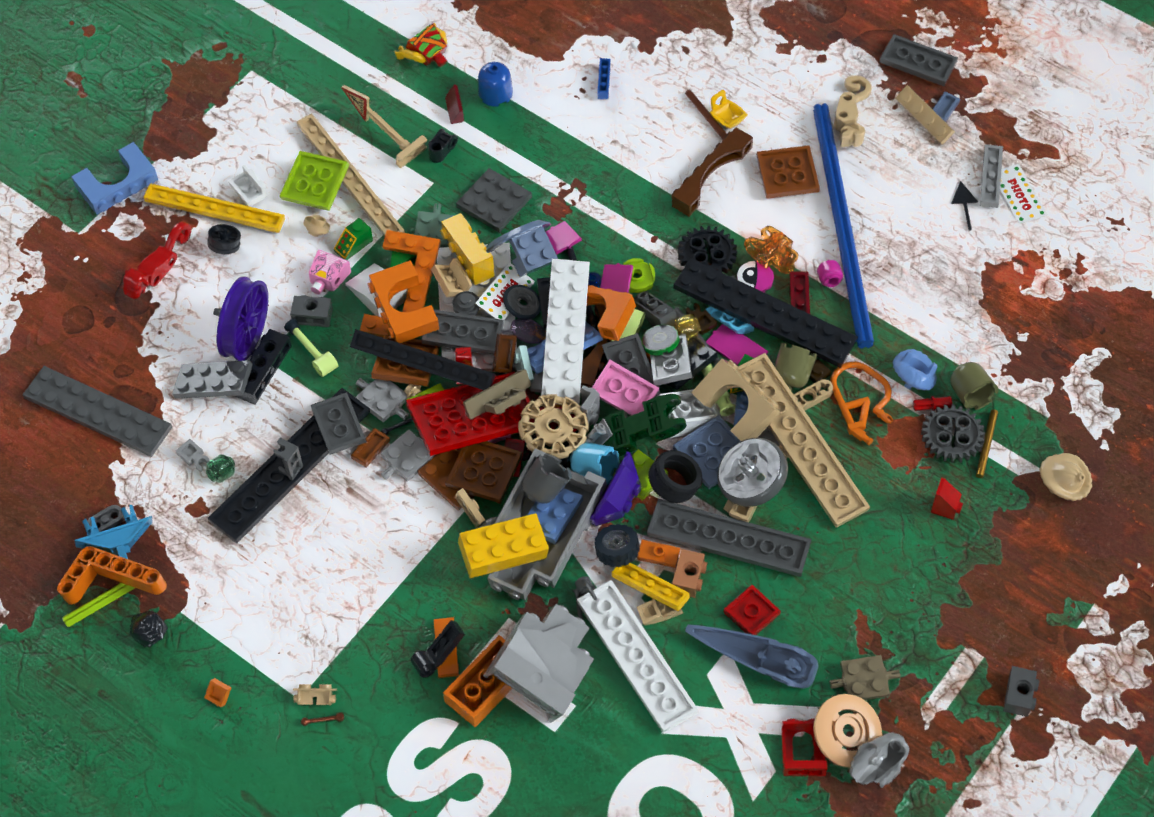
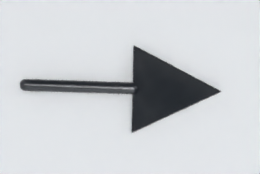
[951,181,978,231]

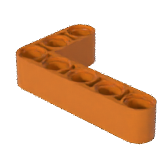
[57,546,167,604]

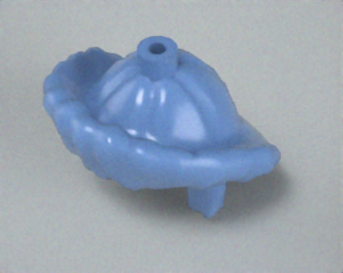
[893,349,937,391]

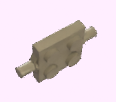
[830,655,900,700]

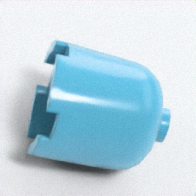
[569,442,619,485]

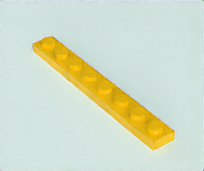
[143,183,285,233]

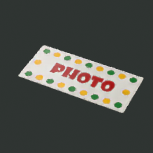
[1000,164,1048,224]
[476,263,535,320]

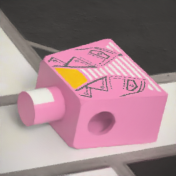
[309,250,351,295]

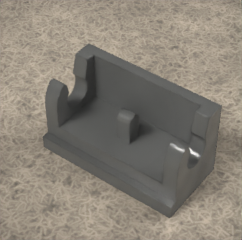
[274,438,303,481]

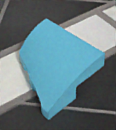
[706,307,754,334]

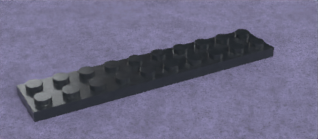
[673,258,858,368]
[208,388,370,544]

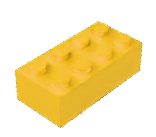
[458,513,549,578]

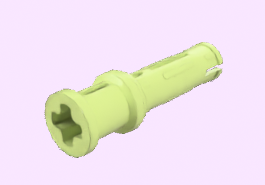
[701,363,736,417]

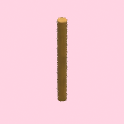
[976,409,998,478]

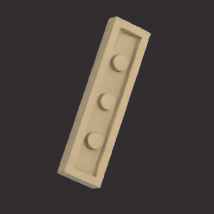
[895,85,955,145]

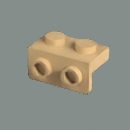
[431,258,472,297]

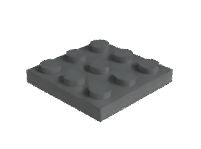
[456,168,532,233]

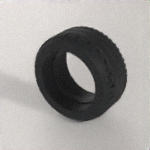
[648,450,703,503]

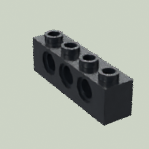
[235,329,292,405]

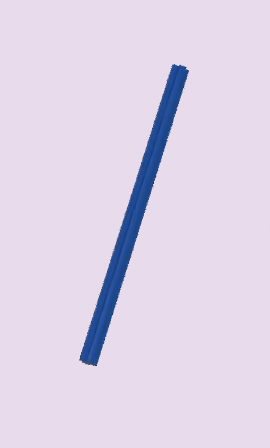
[813,103,874,349]

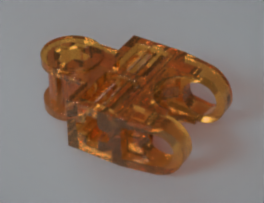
[744,225,799,274]

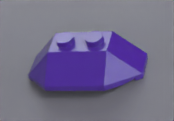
[590,451,641,526]

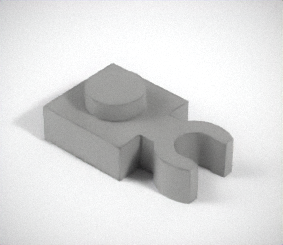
[176,439,210,472]

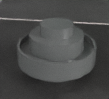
[452,291,480,315]

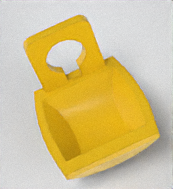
[710,90,748,129]

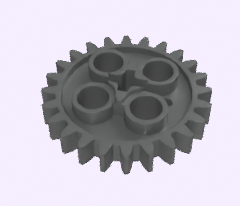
[921,404,985,463]

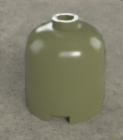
[774,343,817,391]
[950,362,998,410]

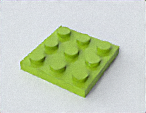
[280,151,349,211]

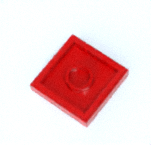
[723,585,781,635]

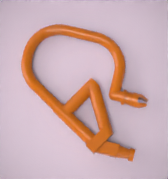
[830,362,893,446]

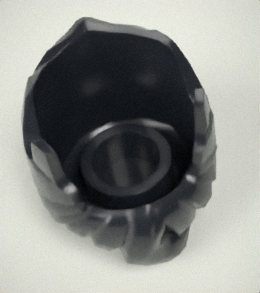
[129,611,168,647]

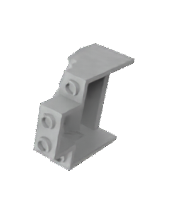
[483,604,594,723]

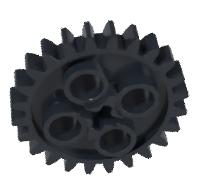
[677,226,737,274]

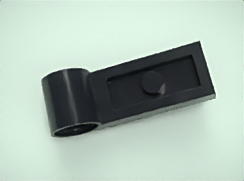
[411,620,465,678]

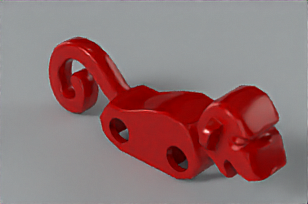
[123,221,191,299]

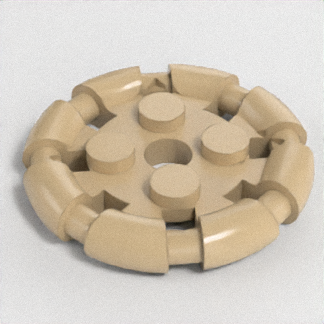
[518,394,589,459]

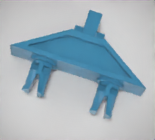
[75,505,153,559]

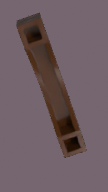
[671,127,753,217]
[580,305,612,393]

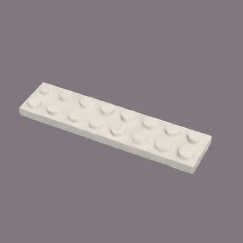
[541,259,590,404]
[577,580,698,733]

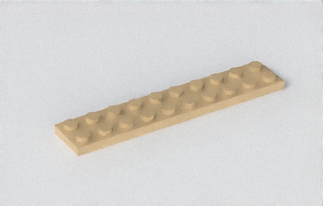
[736,353,870,528]

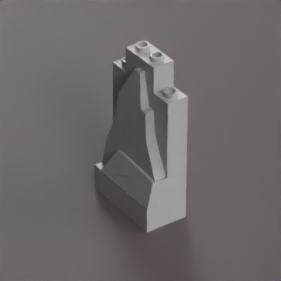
[488,448,607,600]

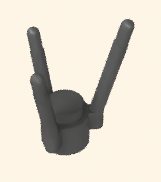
[573,576,597,620]

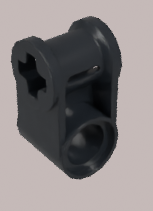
[428,129,458,163]

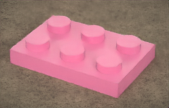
[592,360,659,416]

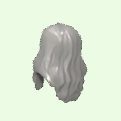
[849,732,909,788]

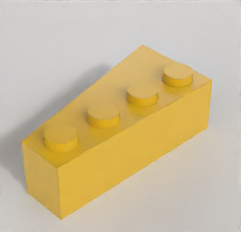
[440,213,495,285]

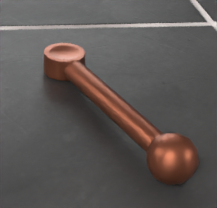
[301,712,344,726]

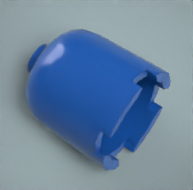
[478,61,513,107]

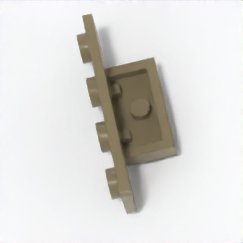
[463,369,531,419]

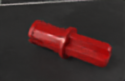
[913,396,952,411]

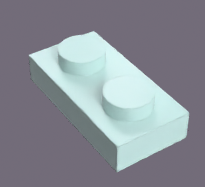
[513,345,534,383]

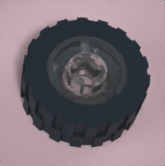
[594,524,640,567]

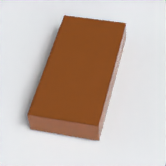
[351,428,390,468]

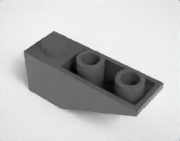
[634,291,680,330]

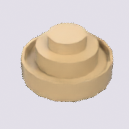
[303,215,330,237]

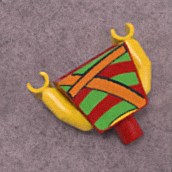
[394,23,448,67]

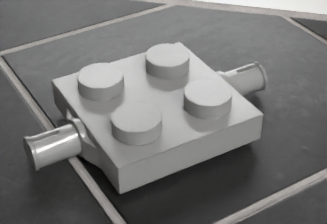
[355,378,409,423]
[381,430,436,482]

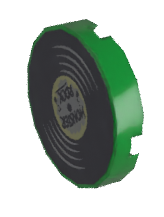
[641,325,679,356]

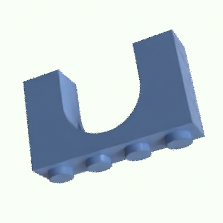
[71,142,158,215]

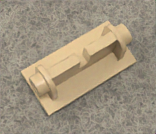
[293,684,337,705]

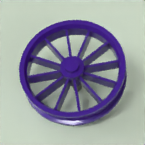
[213,276,269,361]

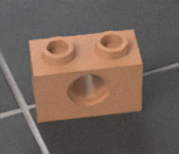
[672,549,707,598]

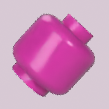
[817,260,843,287]

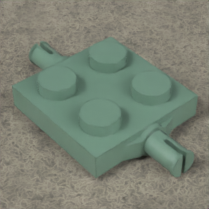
[415,203,454,248]

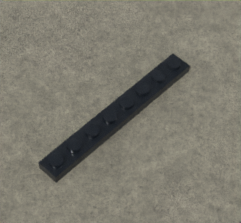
[350,329,496,390]

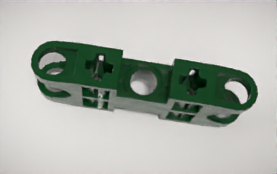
[595,394,687,456]

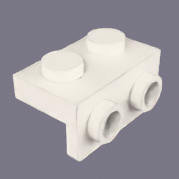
[228,164,266,207]

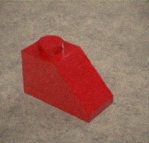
[931,478,963,520]

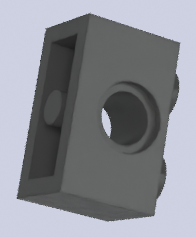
[290,295,333,327]
[1003,666,1039,717]

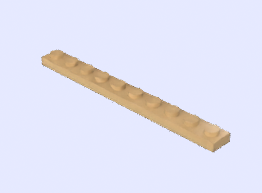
[297,113,405,237]

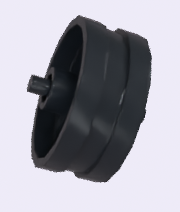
[207,224,241,255]

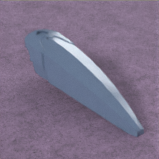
[685,624,818,689]

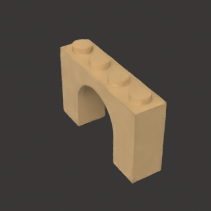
[691,359,780,441]

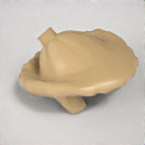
[1039,453,1092,501]

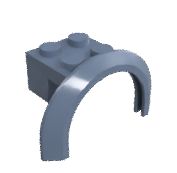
[486,220,558,277]

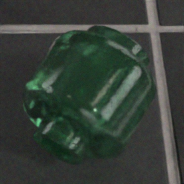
[206,454,235,483]

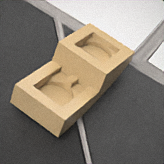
[636,599,683,626]

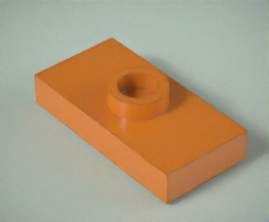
[637,540,681,568]

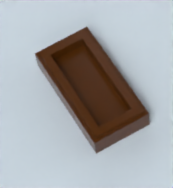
[492,333,517,373]

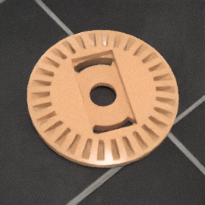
[814,694,882,768]

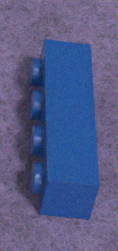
[598,58,611,99]

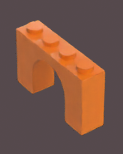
[367,260,439,343]
[547,285,636,341]

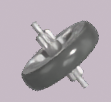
[717,438,788,507]

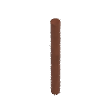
[685,89,727,140]

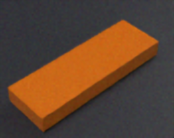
[434,617,459,678]

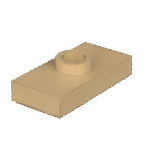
[455,488,485,528]

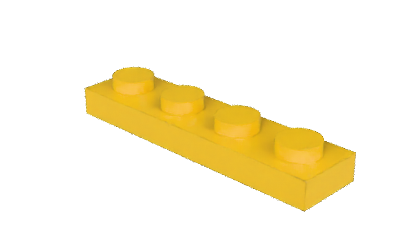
[612,563,690,611]

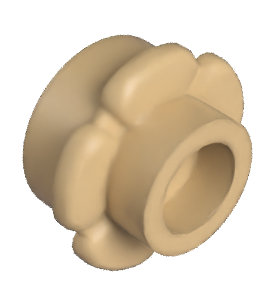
[404,384,421,398]

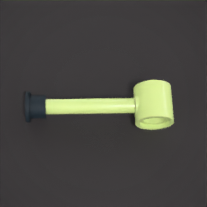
[284,319,338,377]

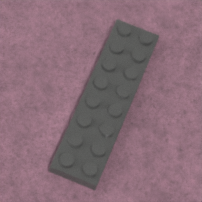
[23,366,172,457]
[647,499,812,577]

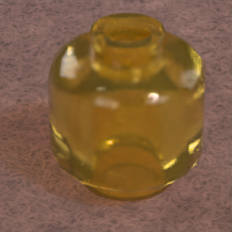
[672,314,701,340]

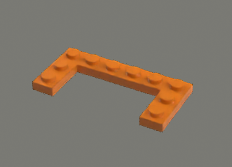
[360,230,441,339]

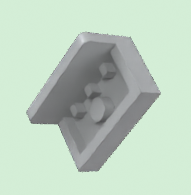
[581,385,600,428]

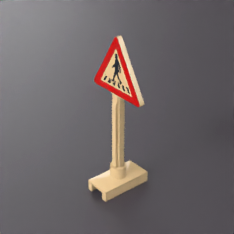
[341,85,427,169]

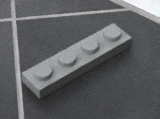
[980,144,1003,208]

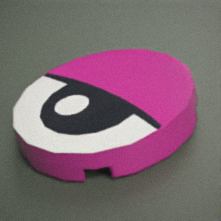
[737,261,774,293]

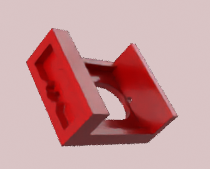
[781,718,827,776]

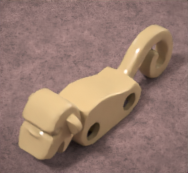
[834,75,872,147]

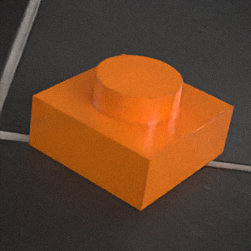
[204,678,231,707]

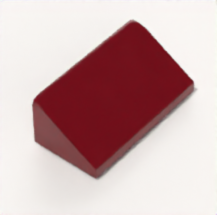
[445,84,464,124]

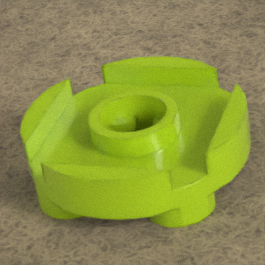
[623,258,655,293]

